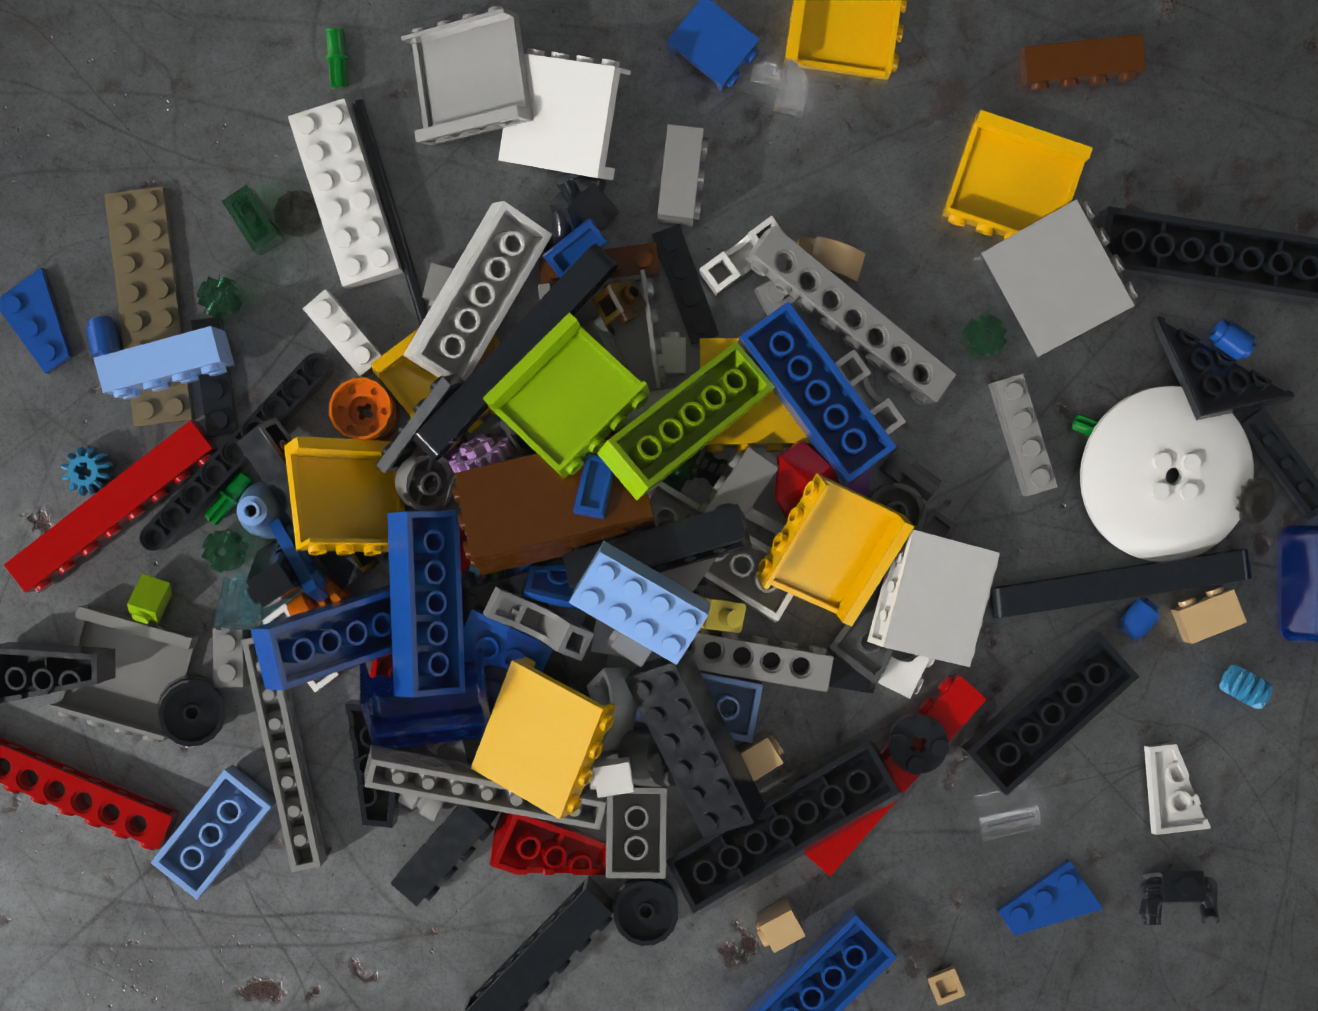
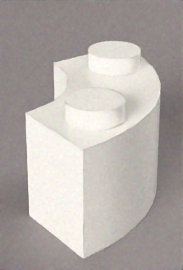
[587,667,637,751]

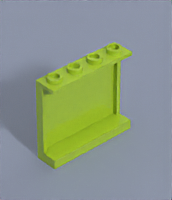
[483,312,650,479]

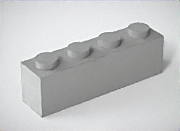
[988,373,1058,496]

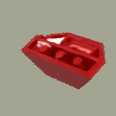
[775,440,841,521]

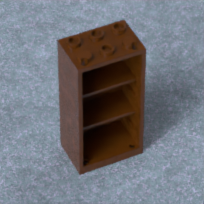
[452,435,656,575]

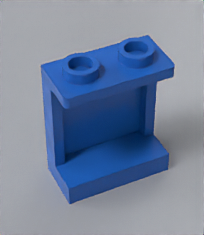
[667,0,760,92]

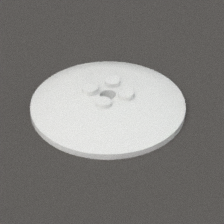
[1080,386,1254,562]

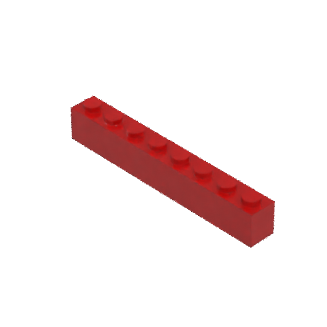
[4,420,219,593]
[805,673,987,876]

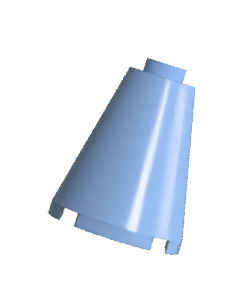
[237,481,293,539]

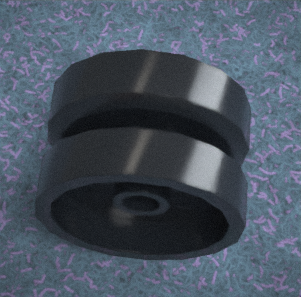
[157,675,226,747]
[613,878,678,946]

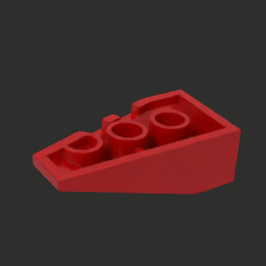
[490,812,606,875]

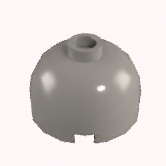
[395,453,456,511]

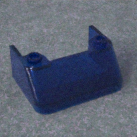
[1277,525,1318,644]
[359,648,491,749]

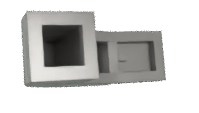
[483,587,594,661]

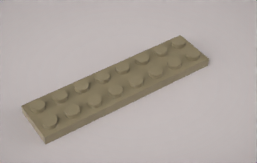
[104,187,195,427]

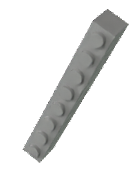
[609,447,778,667]

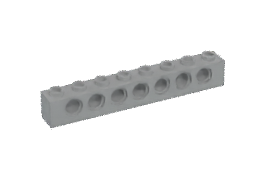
[745,226,956,405]
[591,619,834,692]
[241,637,327,873]
[364,745,607,830]

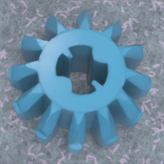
[61,447,114,496]
[1219,665,1274,709]

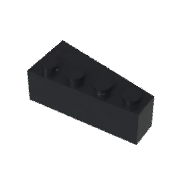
[246,539,304,608]
[0,642,116,704]
[345,699,409,828]
[390,804,499,907]

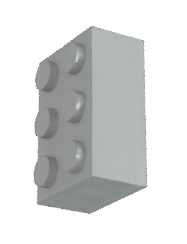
[658,124,709,227]
[605,787,667,879]

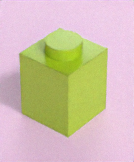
[127,573,172,625]

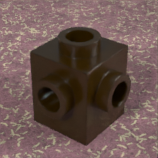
[591,279,647,326]

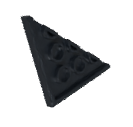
[1152,316,1295,421]

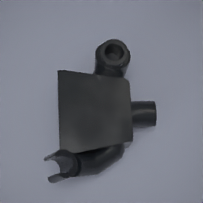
[543,173,619,253]
[1139,871,1220,925]

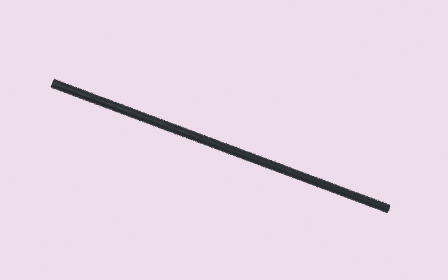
[352,99,467,449]

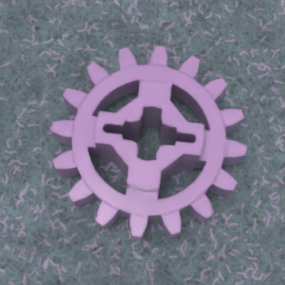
[449,432,514,473]

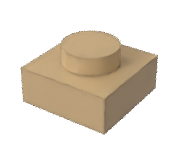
[926,965,965,1006]

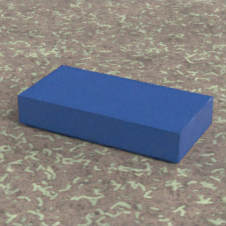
[542,218,609,278]
[573,453,615,519]

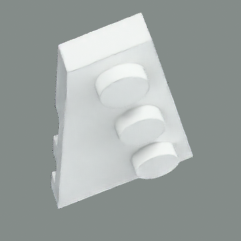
[1144,743,1211,835]

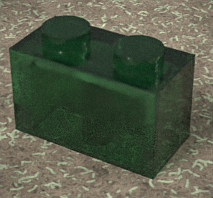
[221,185,286,256]

